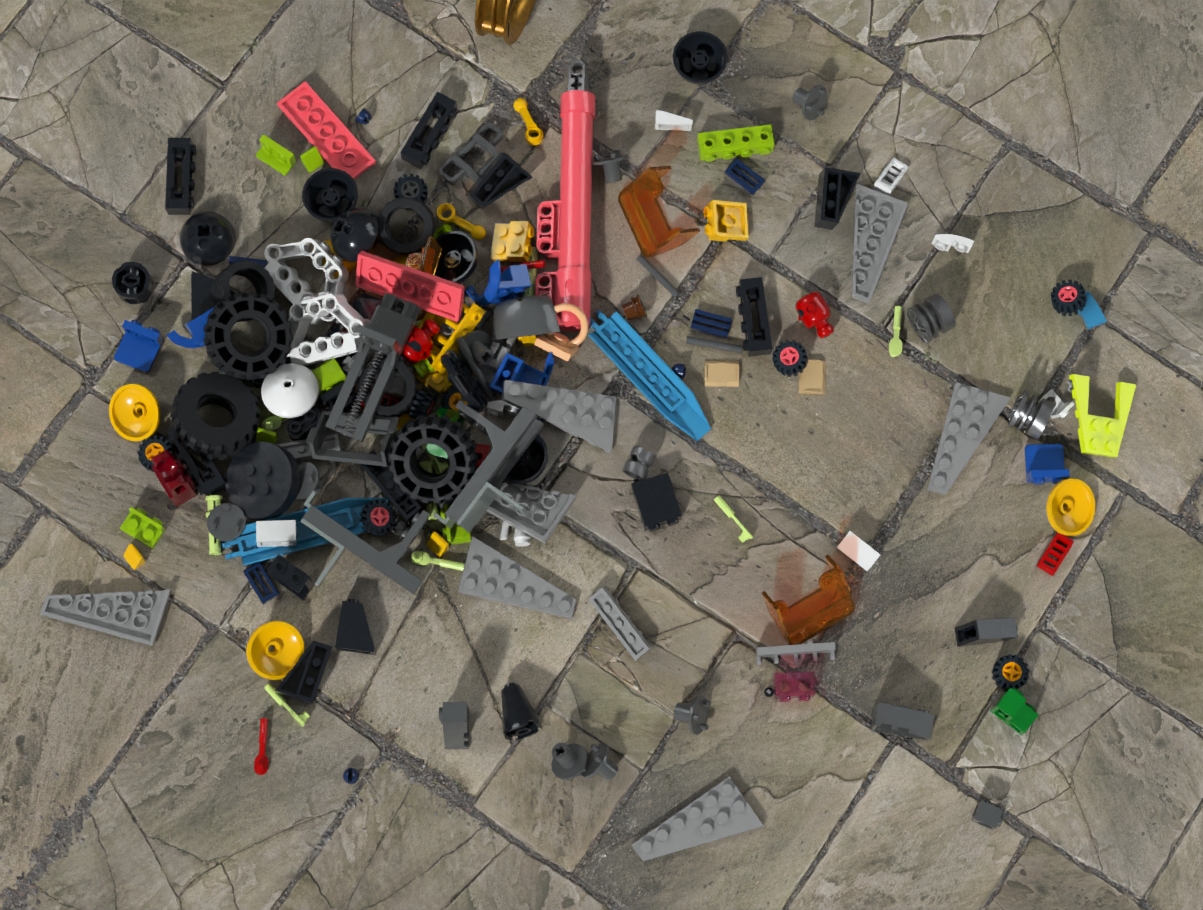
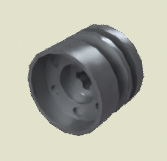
[907,293,956,343]
[1008,389,1055,439]

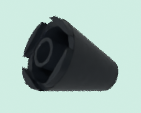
[501,683,542,740]

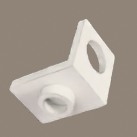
[1038,389,1075,419]

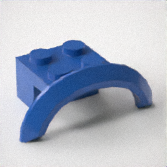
[466,260,531,306]
[167,307,214,348]
[489,352,554,396]

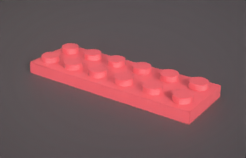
[277,81,376,180]
[355,251,465,322]

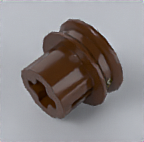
[622,294,647,320]

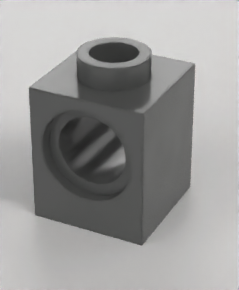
[971,800,1004,830]

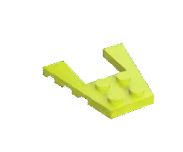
[1069,374,1136,458]

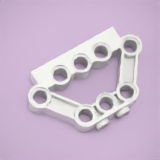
[264,238,349,325]
[287,291,371,366]

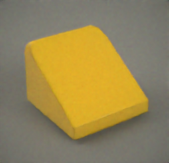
[426,531,449,557]
[124,544,146,570]

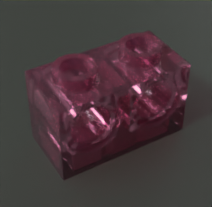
[773,671,815,702]

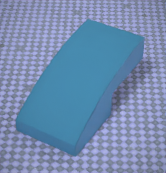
[1078,291,1107,330]

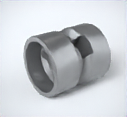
[622,446,656,481]

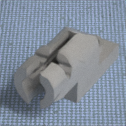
[476,338,517,388]

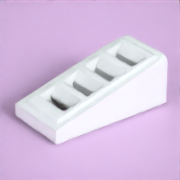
[655,110,693,131]
[873,157,909,196]

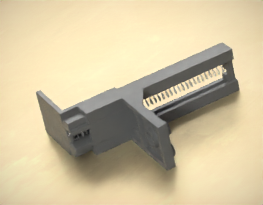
[325,293,424,443]

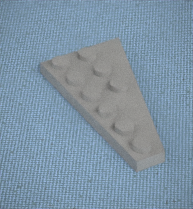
[851,183,908,304]
[502,380,616,454]
[927,382,1011,495]
[486,482,577,544]
[458,536,576,619]
[40,590,172,647]
[632,777,764,862]

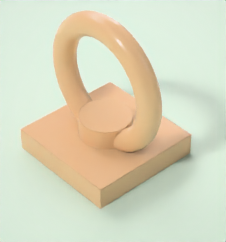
[534,303,588,362]

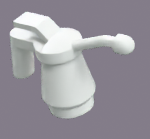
[500,521,531,547]

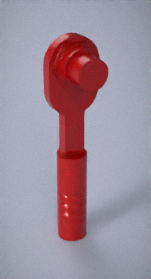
[501,260,545,273]
[254,718,269,775]

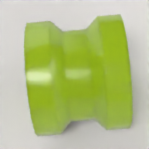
[411,359,434,379]

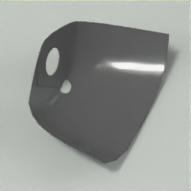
[492,294,560,340]

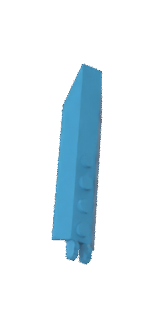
[588,310,711,441]
[222,498,389,566]

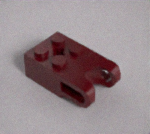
[151,450,197,507]

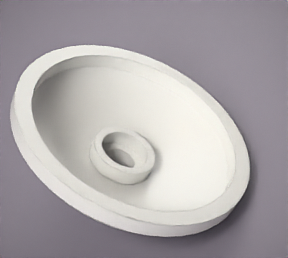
[261,363,319,418]

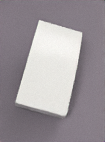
[931,234,974,253]
[484,400,521,417]

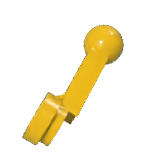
[513,98,544,146]
[437,203,486,240]

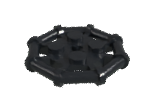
[441,350,488,413]

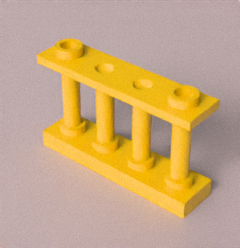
[418,303,486,375]

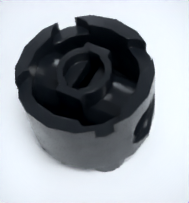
[112,262,154,305]

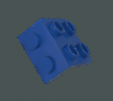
[114,320,164,373]
[1024,444,1070,485]

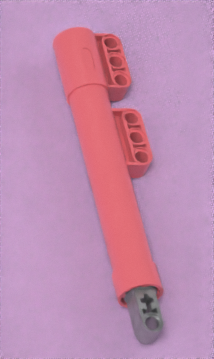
[535,60,596,332]

